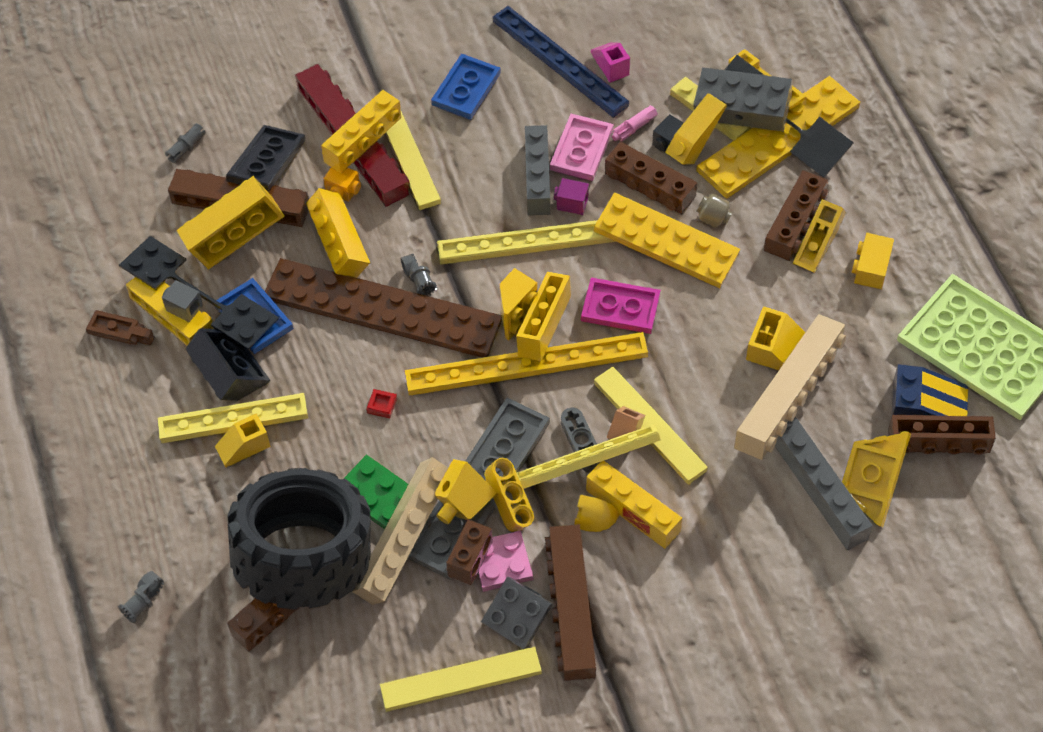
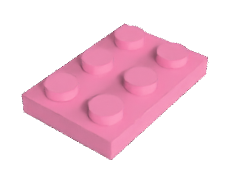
[550,114,613,181]

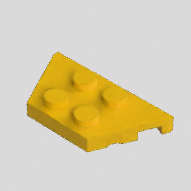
[842,431,911,527]

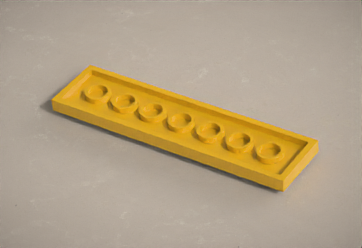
[696,76,860,199]

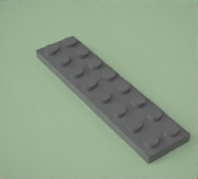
[408,398,550,580]

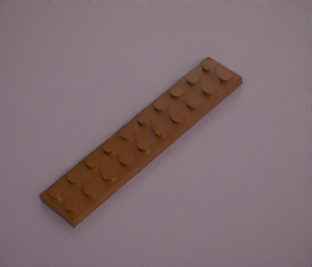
[265,258,502,358]

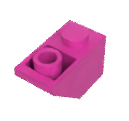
[590,42,630,83]

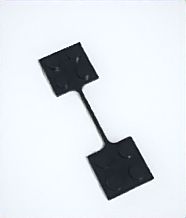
[724,55,854,178]
[119,236,279,350]

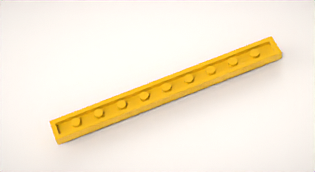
[405,332,648,396]

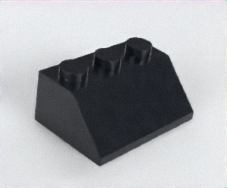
[185,328,271,401]

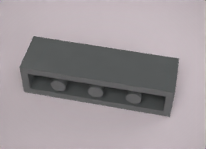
[525,125,550,216]

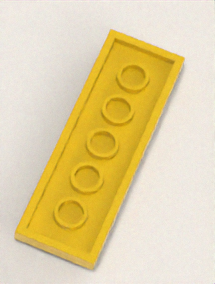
[593,192,740,289]

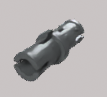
[165,123,206,163]

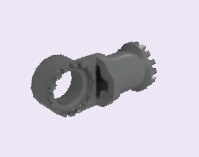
[400,253,437,296]
[118,571,164,623]

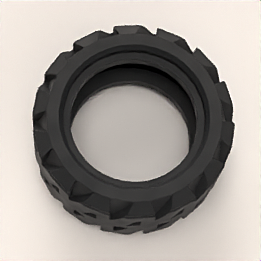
[228,468,371,609]

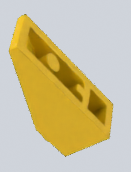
[665,93,727,164]
[793,199,846,273]

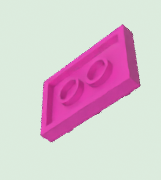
[581,277,661,334]

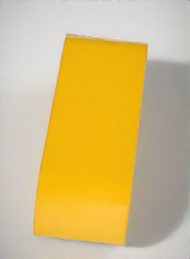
[484,458,534,532]

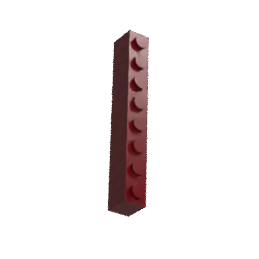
[295,64,410,207]

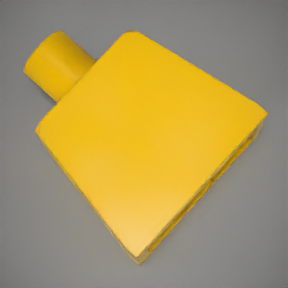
[435,459,497,524]

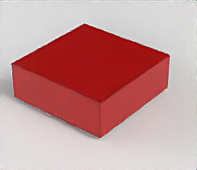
[366,389,397,419]

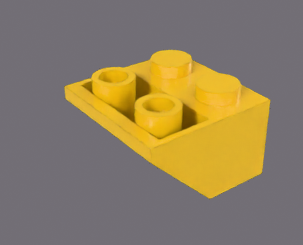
[500,268,538,341]
[746,306,806,370]

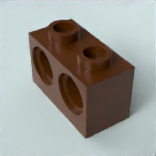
[446,520,493,586]

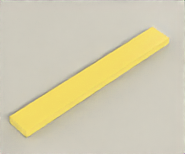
[437,220,616,265]

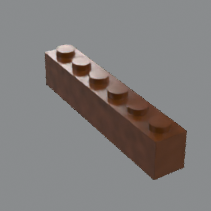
[168,169,309,227]
[545,524,596,681]

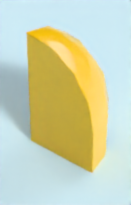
[574,495,619,532]

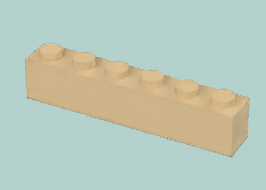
[352,457,448,605]

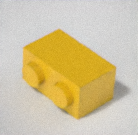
[852,233,894,290]

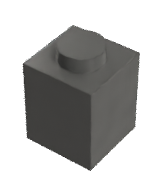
[162,280,203,322]

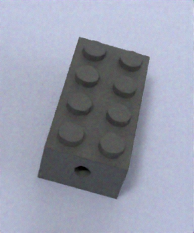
[693,67,792,132]

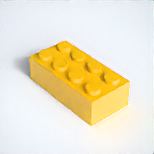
[176,176,284,270]

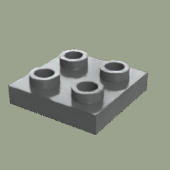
[481,577,553,649]

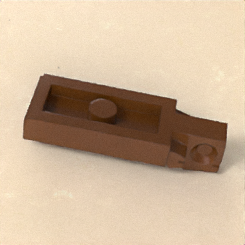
[85,310,155,345]

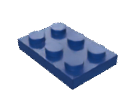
[431,53,501,120]
[215,278,294,354]

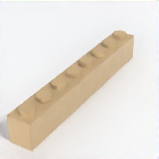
[734,314,846,460]

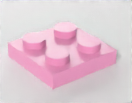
[478,531,533,592]

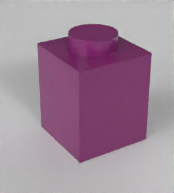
[553,178,589,215]

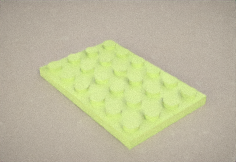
[897,274,1043,420]

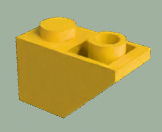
[215,413,271,468]

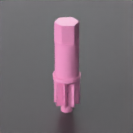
[612,105,658,142]

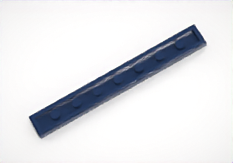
[492,6,629,118]

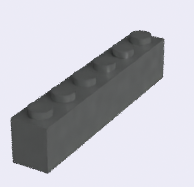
[775,416,873,550]

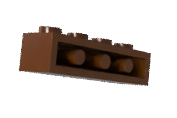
[605,141,697,214]
[764,170,830,261]
[888,415,996,455]
[227,598,300,652]

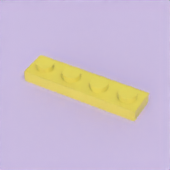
[670,77,752,141]

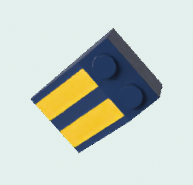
[891,364,968,417]

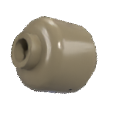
[696,194,732,228]

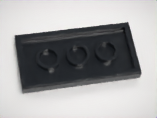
[226,125,305,192]

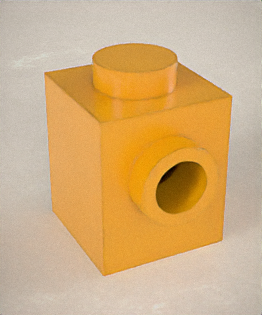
[323,167,361,202]

